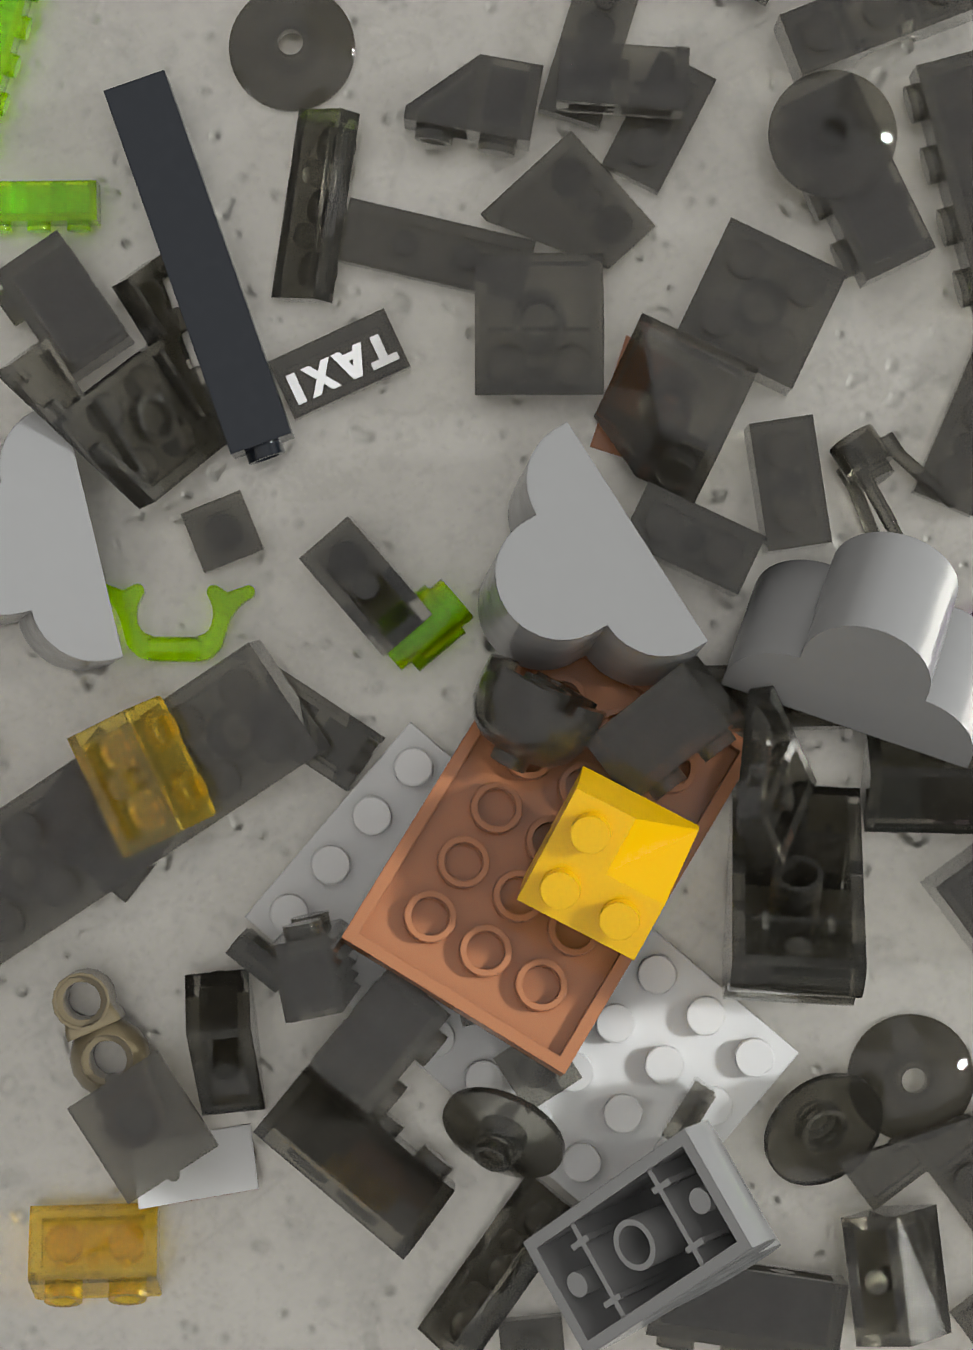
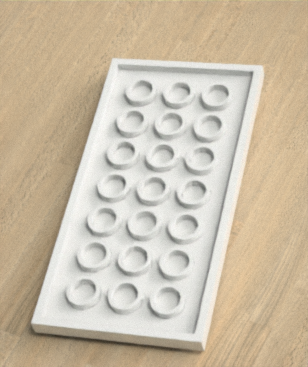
[245,722,799,1202]

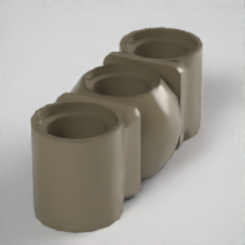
[52,968,168,1149]

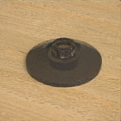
[229,0,355,112]
[768,70,897,199]
[847,1014,973,1141]
[764,1073,883,1186]
[442,1087,565,1179]

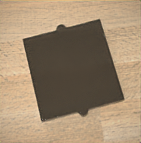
[67,1050,219,1204]

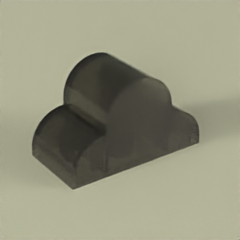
[722,782,867,1006]

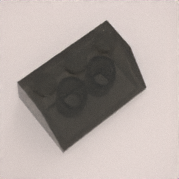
[253,1060,455,1260]

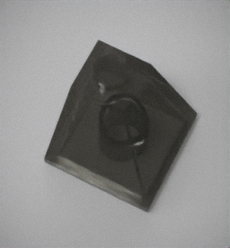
[594,313,759,504]

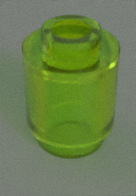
[377,579,474,672]

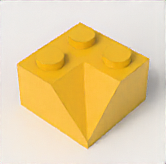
[517,766,700,960]

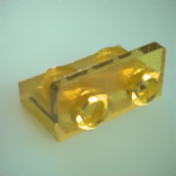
[67,696,216,858]
[28,1203,162,1307]

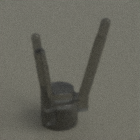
[829,424,957,534]

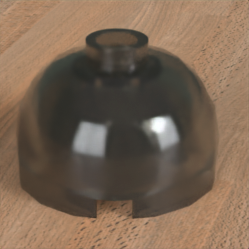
[472,654,607,773]

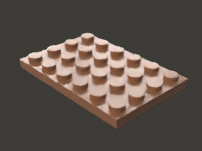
[339,656,758,1077]

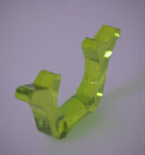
[106,583,256,663]

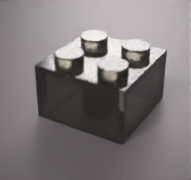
[672,217,847,396]

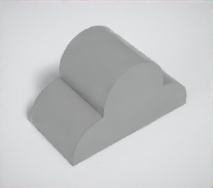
[0,403,123,671]
[478,422,708,686]
[721,532,973,769]
[523,1120,781,1350]

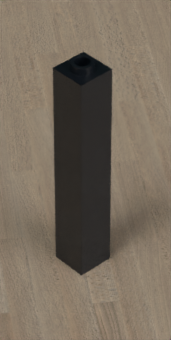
[104,70,295,465]

